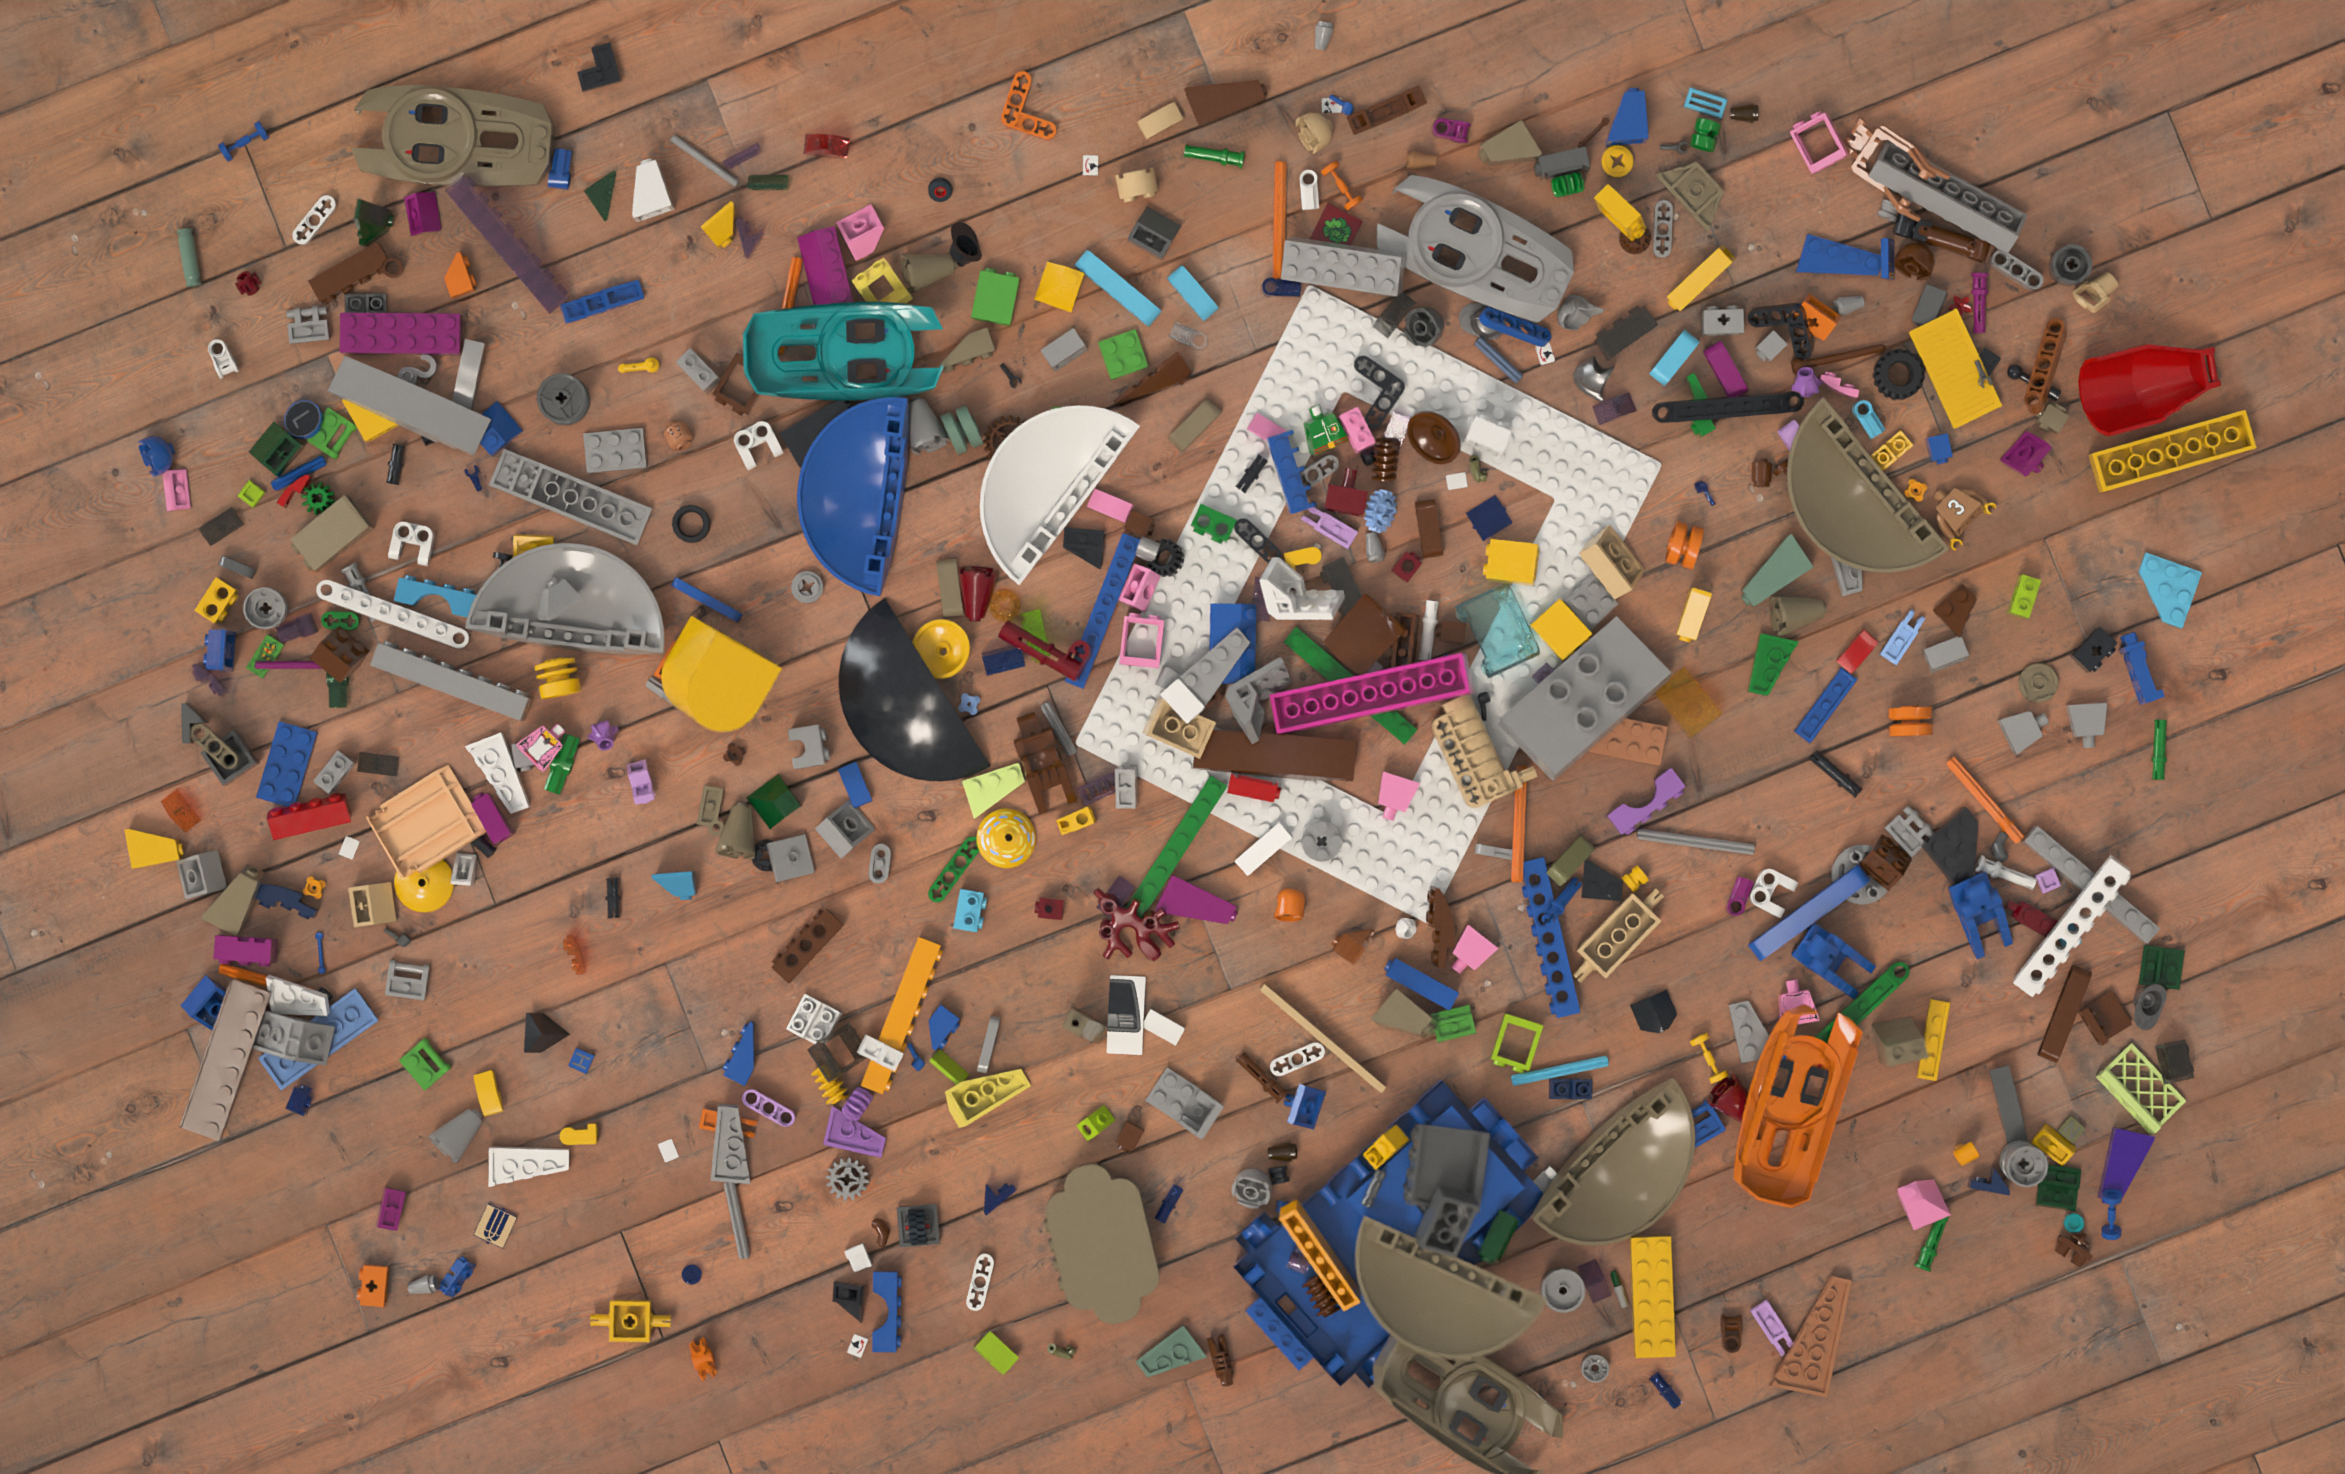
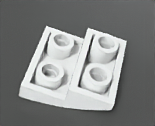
[786,994,842,1048]

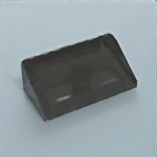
[198,507,244,546]

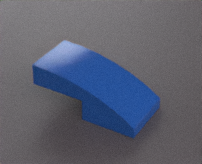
[838,762,873,809]

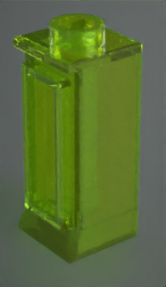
[1020,609,1051,663]

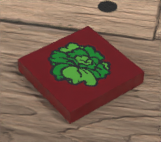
[1310,203,1363,245]

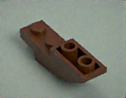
[1426,886,1455,968]

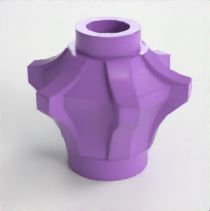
[1791,367,1823,397]
[588,720,619,751]

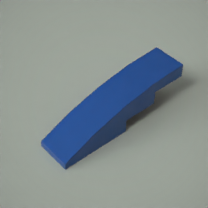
[560,280,644,324]

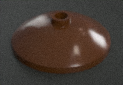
[1407,411,1461,464]

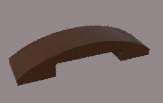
[1346,85,1427,135]

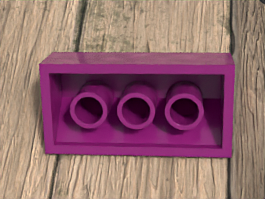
[797,226,854,305]

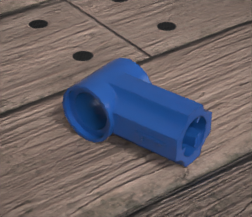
[548,149,572,190]

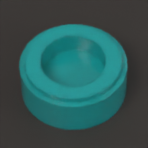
[2063,1213,2084,1233]

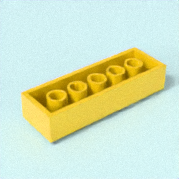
[1629,1235,1676,1358]

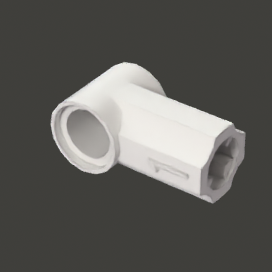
[1299,170,1319,210]

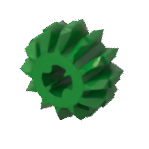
[1551,172,1585,198]
[301,482,336,516]

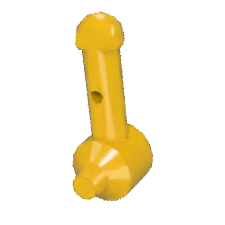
[618,357,660,373]

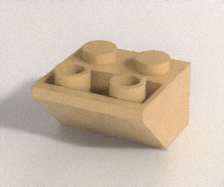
[348,882,397,927]

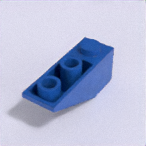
[722,1021,755,1086]

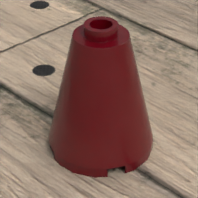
[958,566,998,622]
[1707,1073,1748,1123]

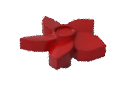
[1948,295,1972,316]

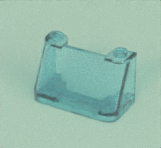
[1454,583,1540,679]

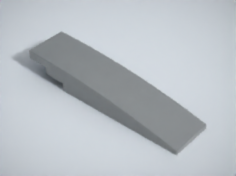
[327,356,491,456]
[489,449,652,545]

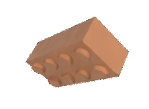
[1587,719,1668,766]

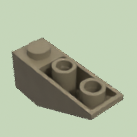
[938,328,996,373]

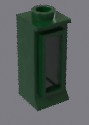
[1478,1210,1520,1265]

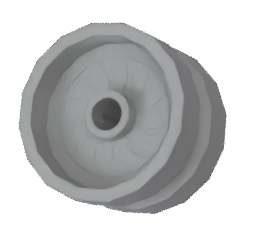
[1540,1267,1585,1313]

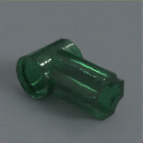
[326,672,349,708]

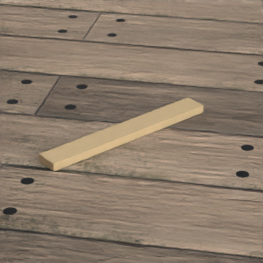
[1260,984,1386,1093]

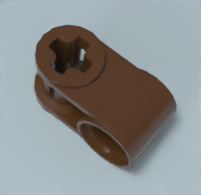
[1720,1315,1742,1353]

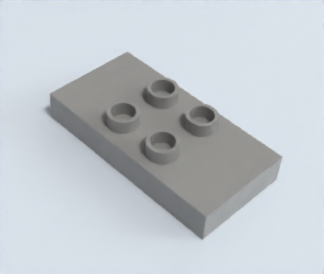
[1499,616,1672,782]

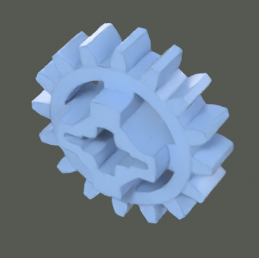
[1364,489,1397,533]

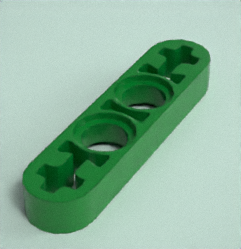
[928,837,979,902]

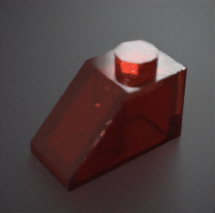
[803,134,850,158]

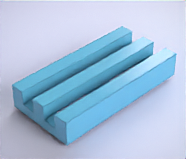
[1683,87,1728,119]

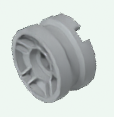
[1580,1354,1609,1383]

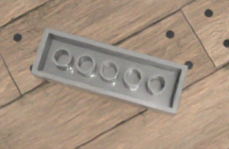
[1281,236,1406,297]

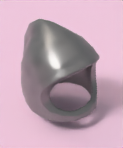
[1573,356,1615,402]

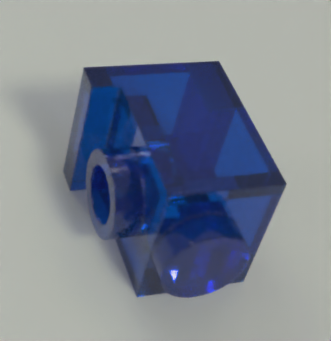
[285,1084,313,1116]

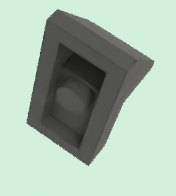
[181,703,209,744]

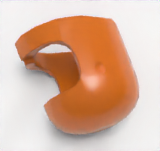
[1274,888,1305,922]

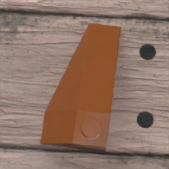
[1332,929,1375,965]

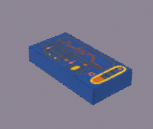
[1881,238,1894,280]

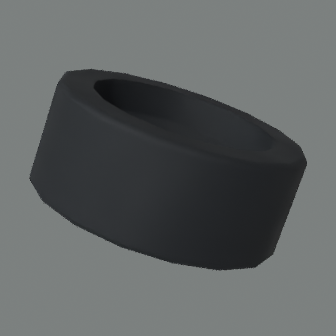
[672,505,711,543]

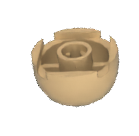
[1296,112,1333,154]

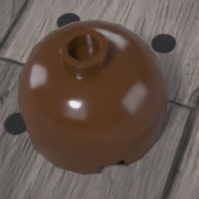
[1894,243,1935,281]

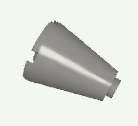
[908,397,950,455]
[428,1109,483,1164]

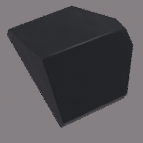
[1630,990,1677,1033]

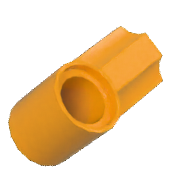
[1953,1141,1979,1166]

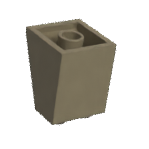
[1478,120,1542,166]
[1371,988,1438,1039]

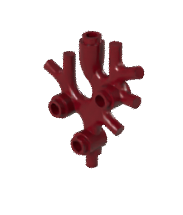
[1093,888,1180,961]

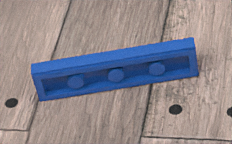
[1794,668,1858,743]

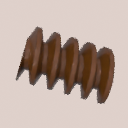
[1371,438,1400,482]
[1302,1275,1341,1317]

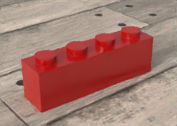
[267,793,352,840]

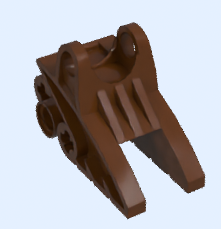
[1013,711,1077,814]

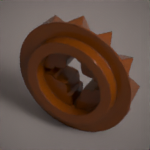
[1619,228,1651,254]

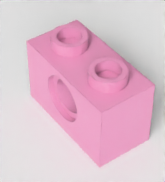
[1118,564,1161,612]

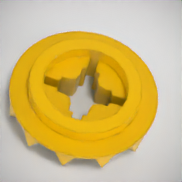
[1601,145,1633,178]

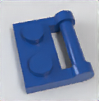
[1691,1099,1726,1148]

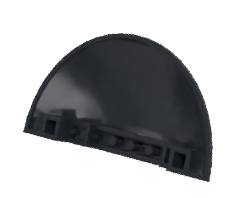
[838,598,991,781]

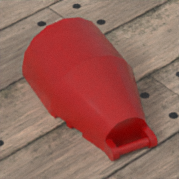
[2078,344,2221,436]

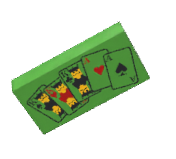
[246,634,285,679]

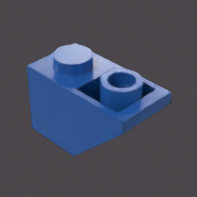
[928,1004,961,1051]

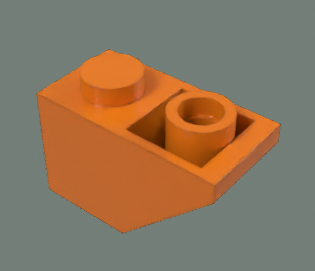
[444,252,477,299]

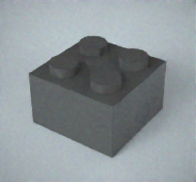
[201,730,259,786]

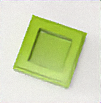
[237,480,266,508]

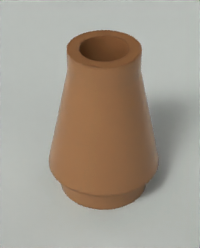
[1406,150,1436,170]

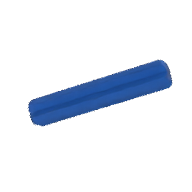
[271,456,326,491]

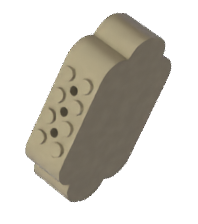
[1044,1162,1159,1324]

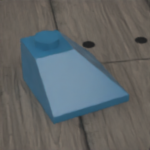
[652,871,697,900]

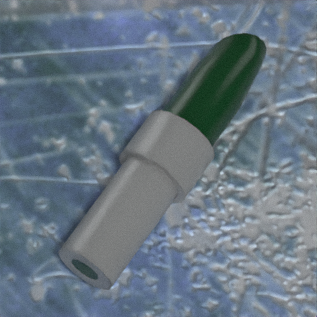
[1610,1270,1629,1308]

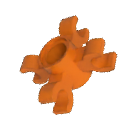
[689,1337,717,1381]

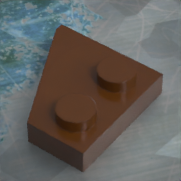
[1933,584,1977,638]

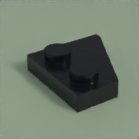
[1581,860,1623,901]

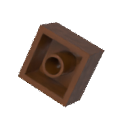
[310,626,370,683]

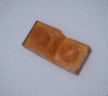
[563,935,586,975]

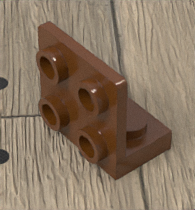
[1859,834,1912,891]
[2078,991,2132,1046]

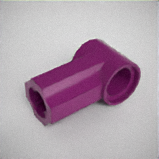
[1725,876,1754,916]

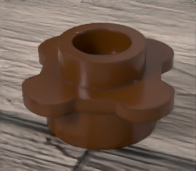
[723,743,746,766]

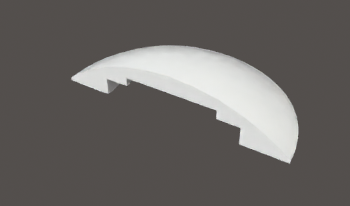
[980,406,1140,585]

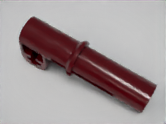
[998,620,1093,682]

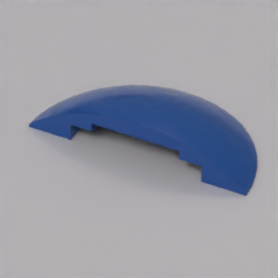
[797,397,909,596]

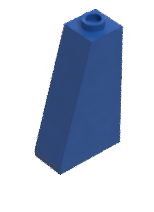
[1384,958,1459,1011]

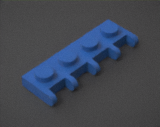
[1266,430,1317,514]

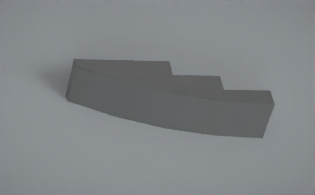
[1988,1065,2028,1145]

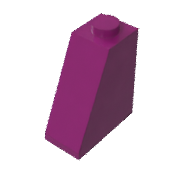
[471,792,515,844]

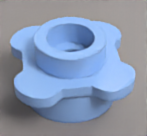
[958,693,980,715]

